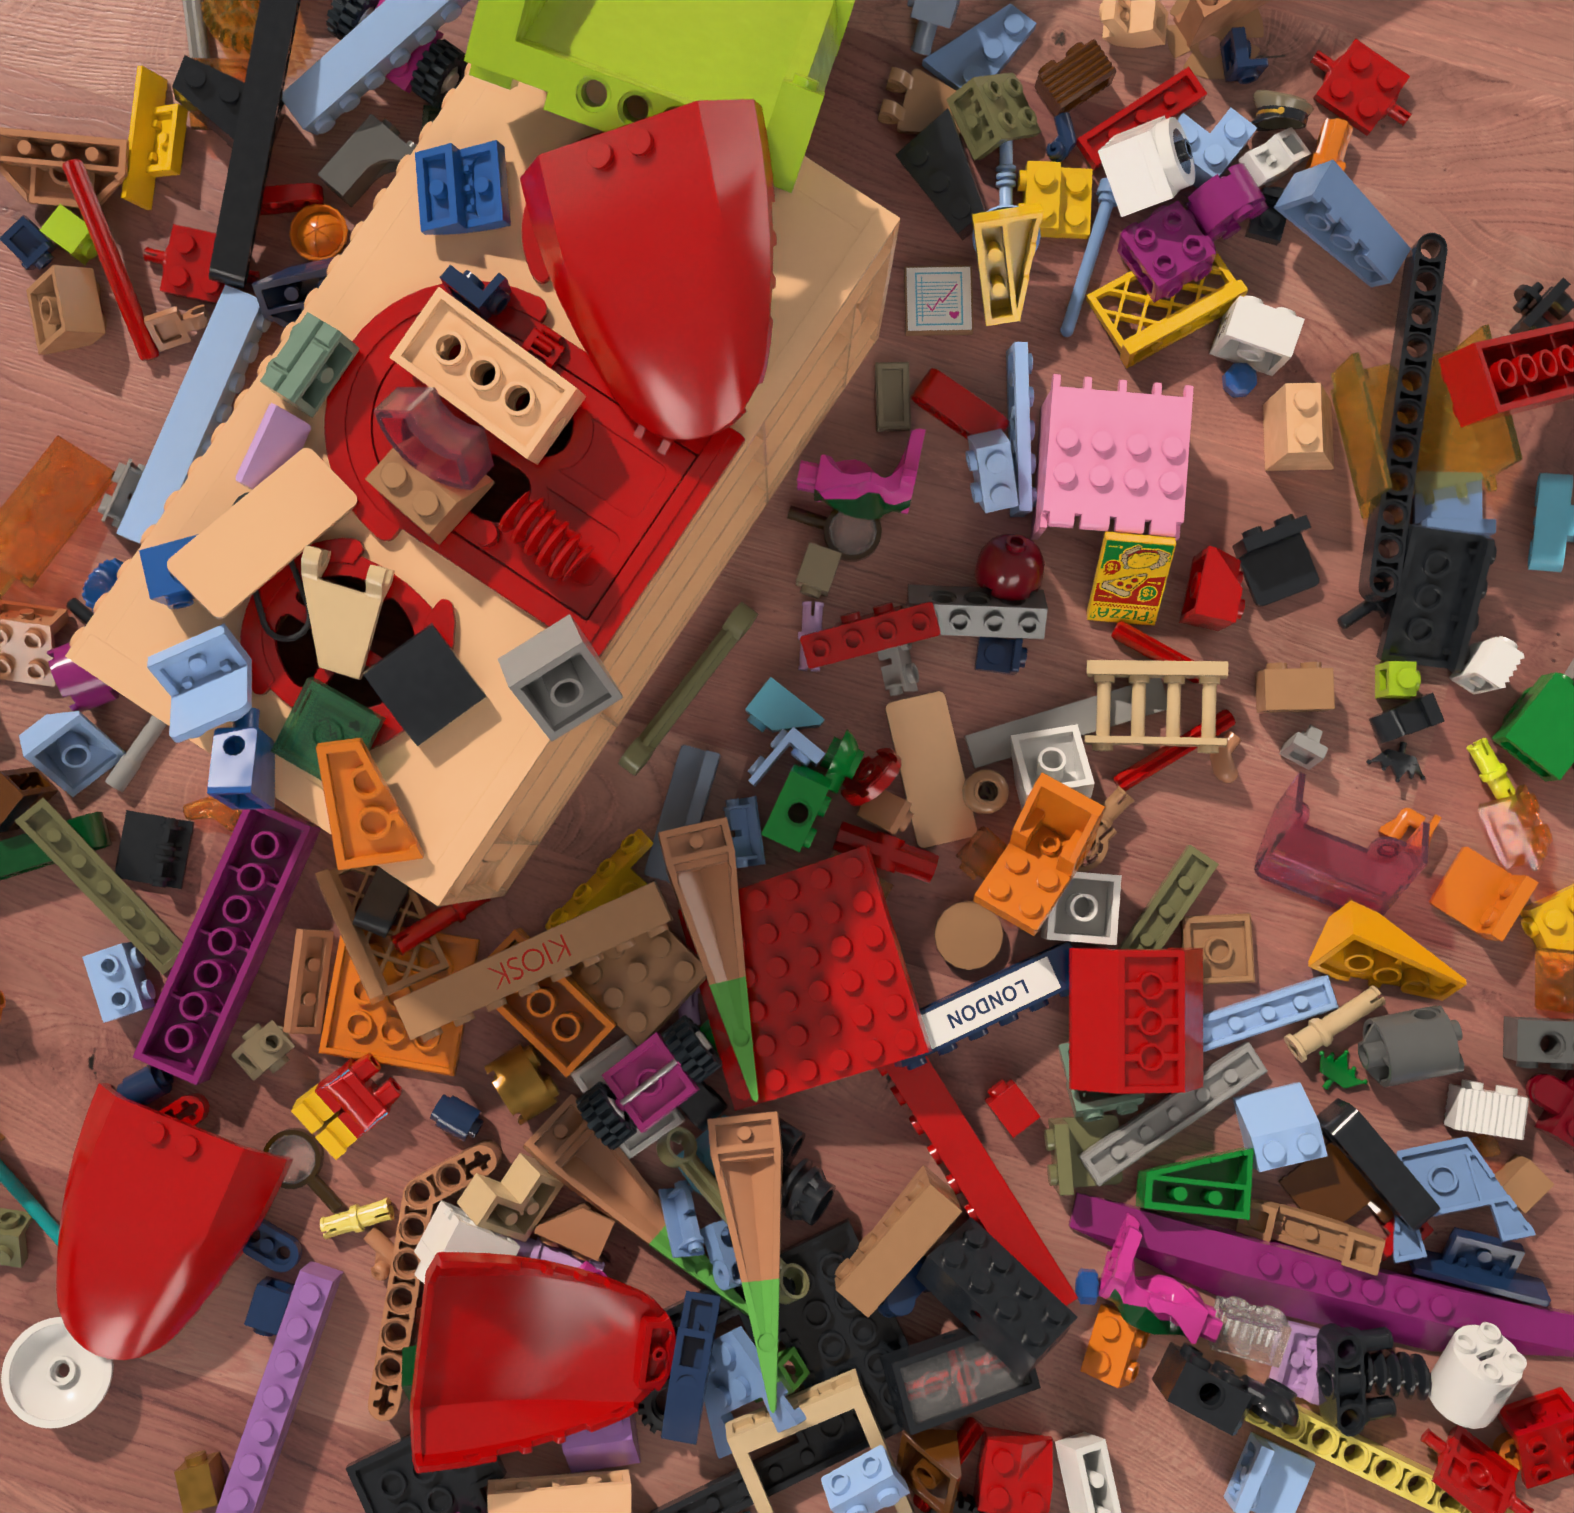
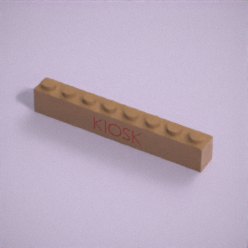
[393,881,673,1042]

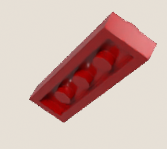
[1076,66,1207,171]

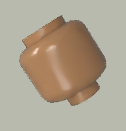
[962,769,1009,814]

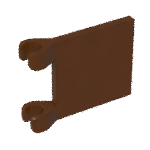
[1278,1141,1394,1223]

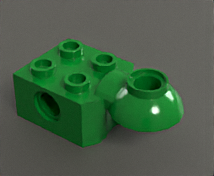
[761,729,865,852]

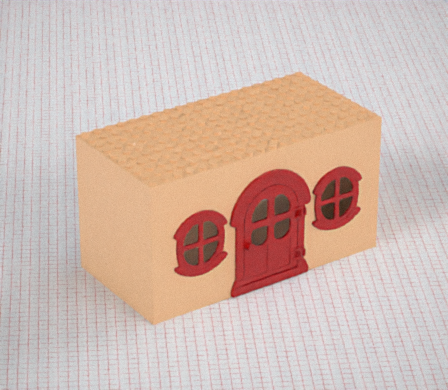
[65,63,900,906]

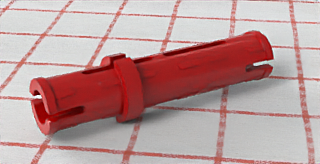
[390,898,491,956]

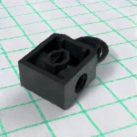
[1152,1342,1299,1436]

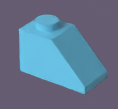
[745,677,825,733]

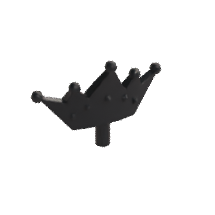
[1366,742,1426,782]

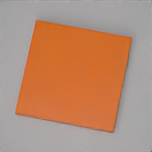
[319,925,480,1076]

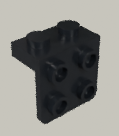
[1232,514,1319,607]

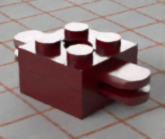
[1526,1069,1574,1152]

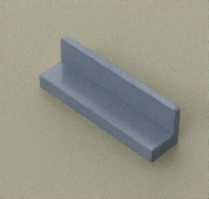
[644,745,721,884]

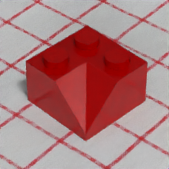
[1179,546,1245,631]
[973,1426,1053,1513]

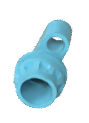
[1528,473,1574,572]

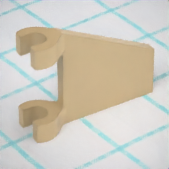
[301,545,395,680]

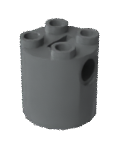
[1358,1005,1464,1088]

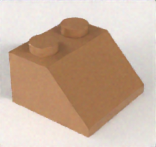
[26,265,107,355]
[365,427,495,545]

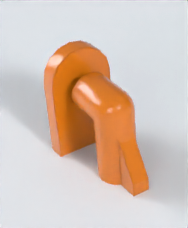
[1378,808,1442,859]

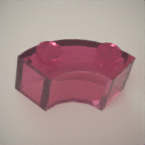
[373,387,494,490]

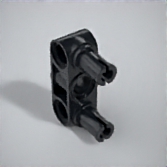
[1316,1323,1396,1436]

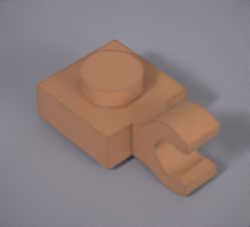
[144,304,210,352]

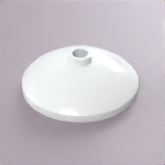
[1,1317,114,1428]

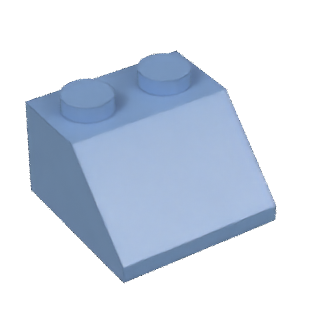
[1232,1082,1328,1172]

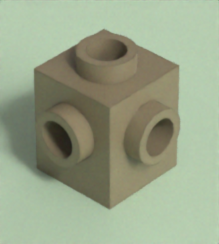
[231,1020,295,1081]

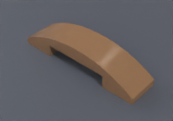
[1236,1198,1386,1276]

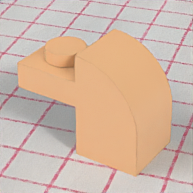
[1099,0,1169,48]

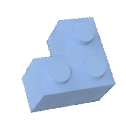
[1178,107,1257,188]

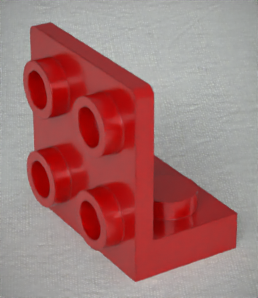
[1497,1387,1574,1489]

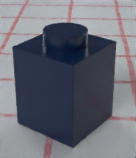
[244,1276,295,1336]

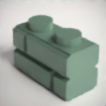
[260,312,360,418]

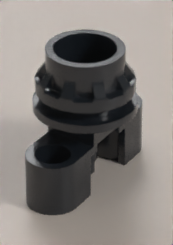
[779,1117,836,1226]

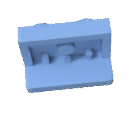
[821,1445,910,1513]

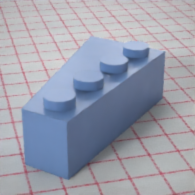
[1274,160,1411,287]

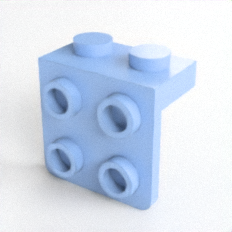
[147,623,252,743]

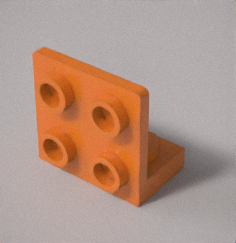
[1429,847,1539,942]

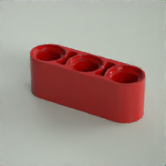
[911,368,1010,440]

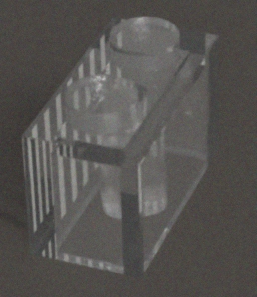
[1208,1296,1292,1368]

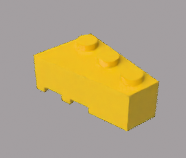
[972,203,1044,326]

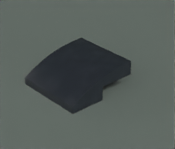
[363,623,486,746]

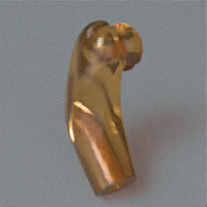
[183,796,242,832]

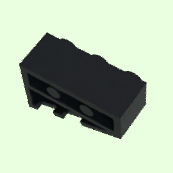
[172,55,286,148]
[895,108,986,241]

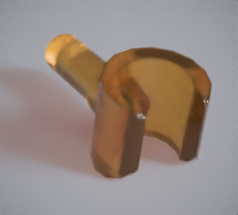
[1447,1134,1501,1157]

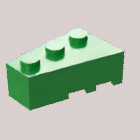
[1135,1147,1254,1220]

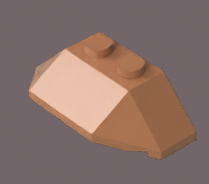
[0,127,129,209]

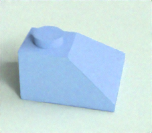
[19,711,126,797]

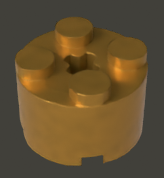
[484,1043,559,1125]

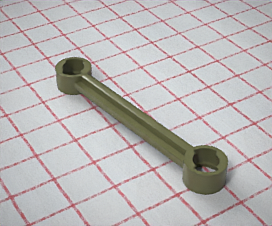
[618,602,759,776]
[656,1127,810,1304]

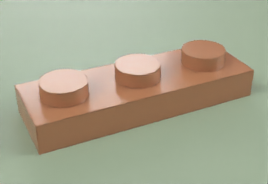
[283,928,334,1034]

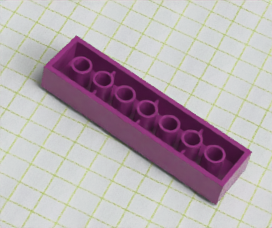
[133,807,321,1085]

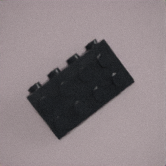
[1376,524,1497,673]

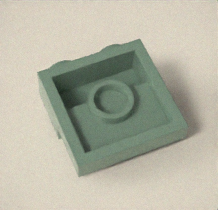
[1058,1043,1145,1122]

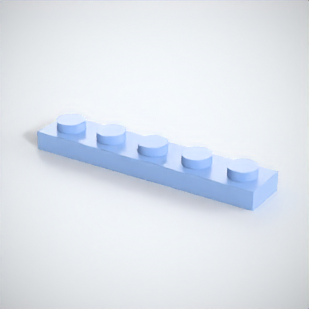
[1006,342,1037,517]

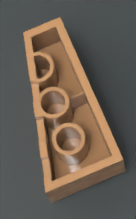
[835,1164,962,1318]

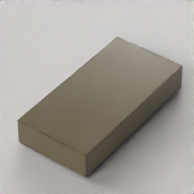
[875,362,911,432]

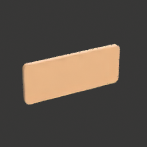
[167,448,357,619]
[885,691,977,848]

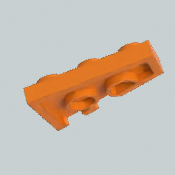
[316,738,425,870]

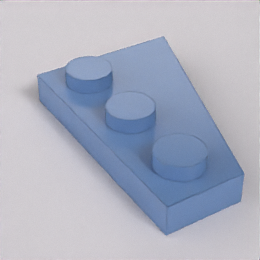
[922,3,1037,91]

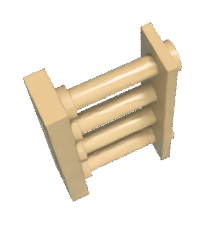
[1085,660,1228,754]

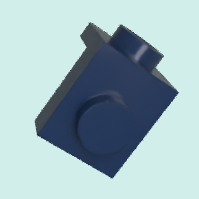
[0,215,57,271]

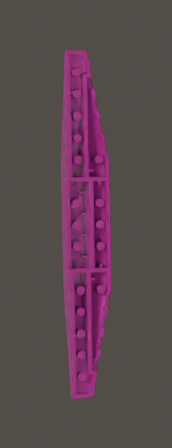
[1069,1192,1574,1357]

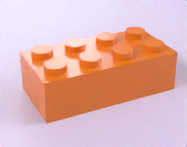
[489,928,617,1077]

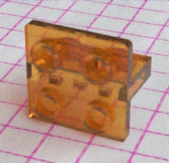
[1477,784,1553,872]

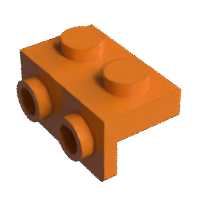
[1080,1303,1150,1389]

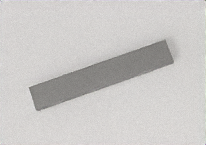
[964,678,1167,769]
[1077,1041,1268,1186]

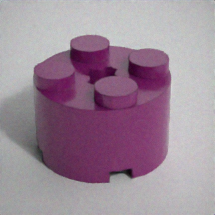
[1185,163,1268,241]
[47,642,119,713]

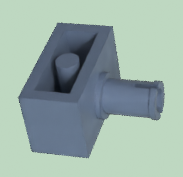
[907,0,960,55]

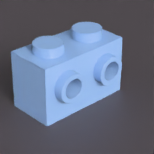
[966,429,1019,513]
[82,942,156,1023]

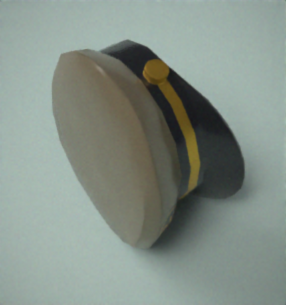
[1251,90,1314,131]

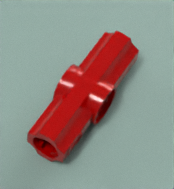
[832,821,939,883]

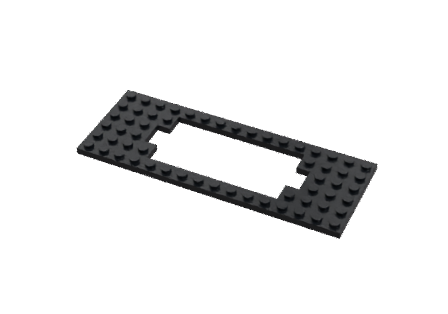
[345,1218,909,1513]

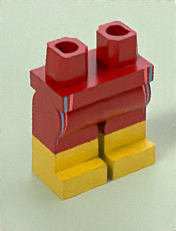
[291,1053,402,1160]

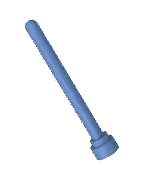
[1060,178,1117,337]

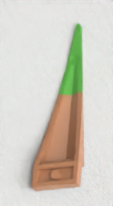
[658,817,758,1102]
[523,1094,749,1315]
[708,1111,783,1413]

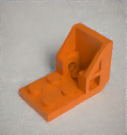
[973,773,1105,937]

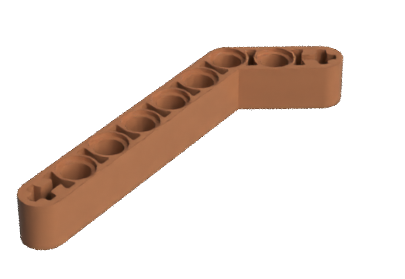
[368,1140,502,1421]

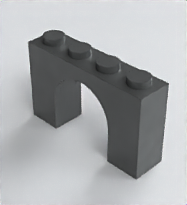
[318,114,417,208]

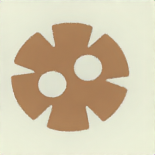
[1166,0,1264,79]

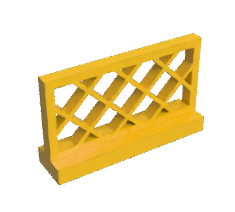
[1086,251,1248,369]

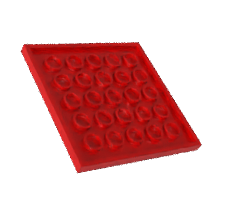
[677,846,932,1111]

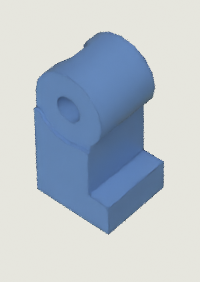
[700,1220,742,1290]

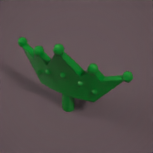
[1319,1050,1368,1090]

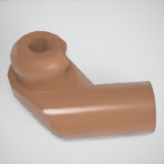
[1210,731,1242,784]
[363,1226,394,1281]

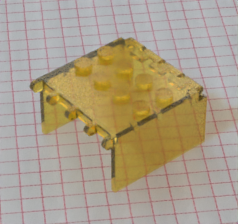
[1330,324,1523,519]

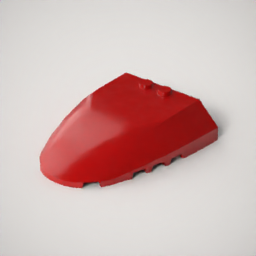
[520,99,777,441]
[56,1083,293,1360]
[410,1252,676,1473]

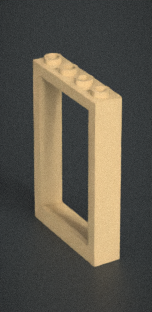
[725,1368,915,1513]

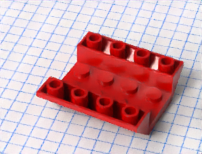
[1069,948,1203,1094]

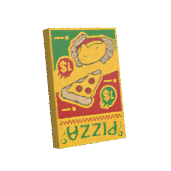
[1086,531,1176,626]

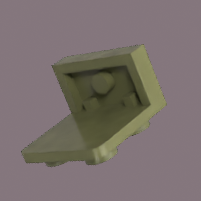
[1044,1114,1123,1196]

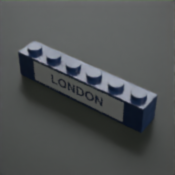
[894,941,1073,1070]

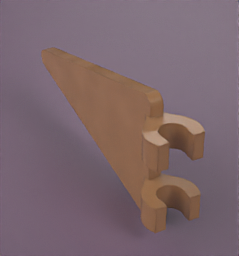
[877,67,963,136]

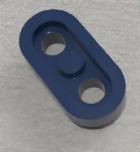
[243,1219,302,1272]

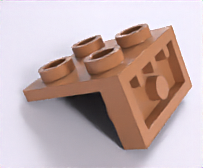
[0,600,69,687]

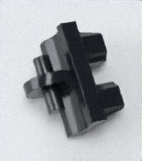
[1509,277,1574,334]

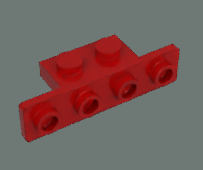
[800,601,941,669]

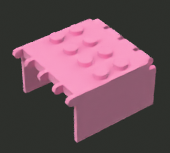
[1031,374,1193,541]

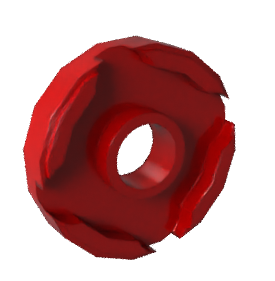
[841,748,902,806]

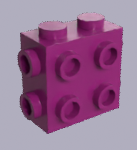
[1117,201,1216,303]

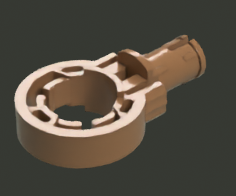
[1077,786,1135,872]

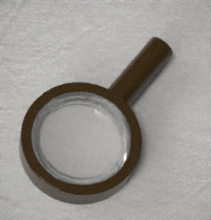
[787,506,882,562]
[263,1128,344,1213]

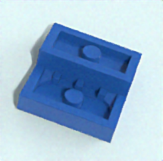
[415,140,511,235]

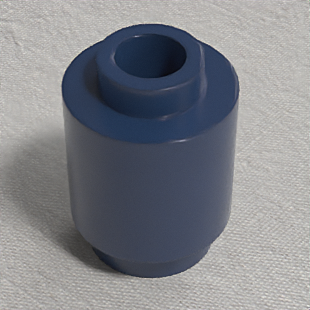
[117,1065,174,1106]
[430,1094,484,1142]

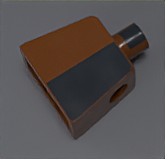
[0,766,59,833]

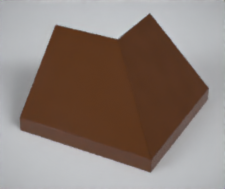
[896,1429,962,1513]

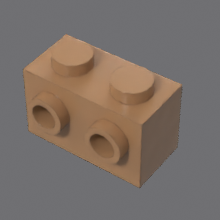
[1255,662,1335,713]

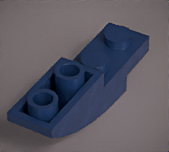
[661,1291,722,1445]

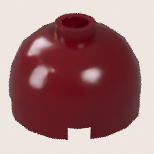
[974,534,1045,601]

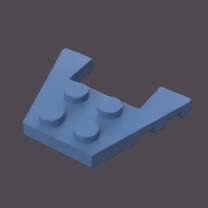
[1393,1136,1536,1264]
[704,1326,807,1459]

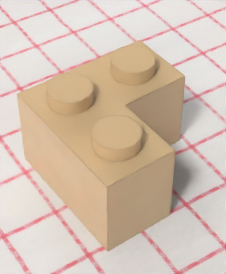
[457,1153,564,1242]

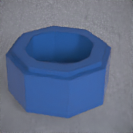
[1222,363,1257,398]
[1075,1268,1099,1305]

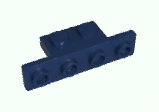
[1409,1227,1551,1307]

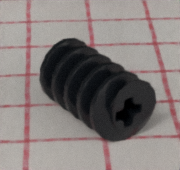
[1364,1350,1430,1401]

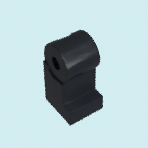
[1369,693,1445,744]

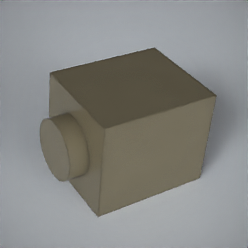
[796,542,842,599]

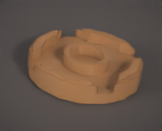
[934,901,1003,970]

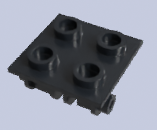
[115,810,195,889]

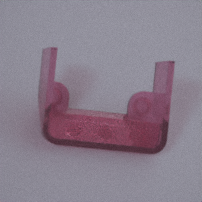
[1254,772,1430,916]

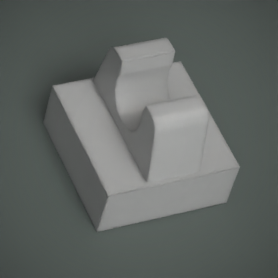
[1279,725,1328,770]

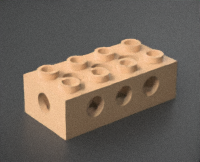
[389,287,586,465]

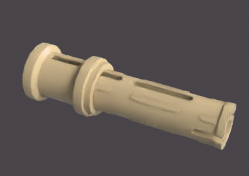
[1284,985,1386,1063]

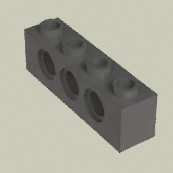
[906,584,1048,639]
[1503,1016,1574,1070]

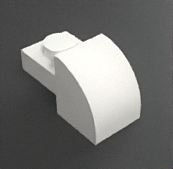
[1238,127,1311,187]

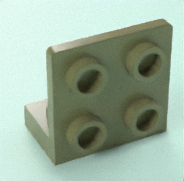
[946,72,1041,161]

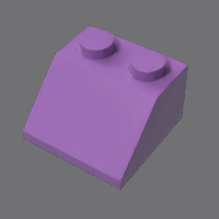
[562,1414,641,1473]

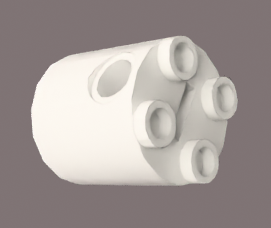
[1428,1322,1527,1429]

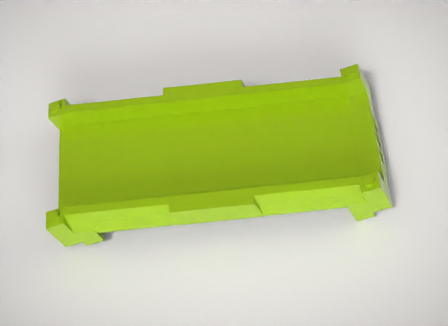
[464,0,855,193]

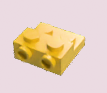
[1017,161,1093,239]
[1520,884,1574,973]

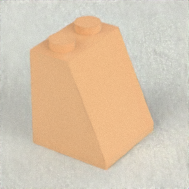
[1263,383,1334,471]

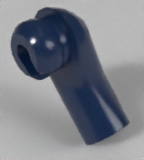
[1046,113,1077,162]

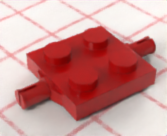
[1310,38,1412,136]
[143,224,260,305]
[1420,1424,1534,1513]

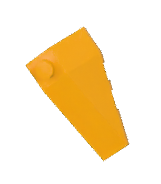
[1308,900,1467,1001]

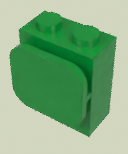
[1492,672,1574,782]

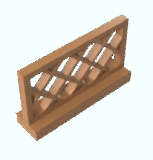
[315,865,449,1005]

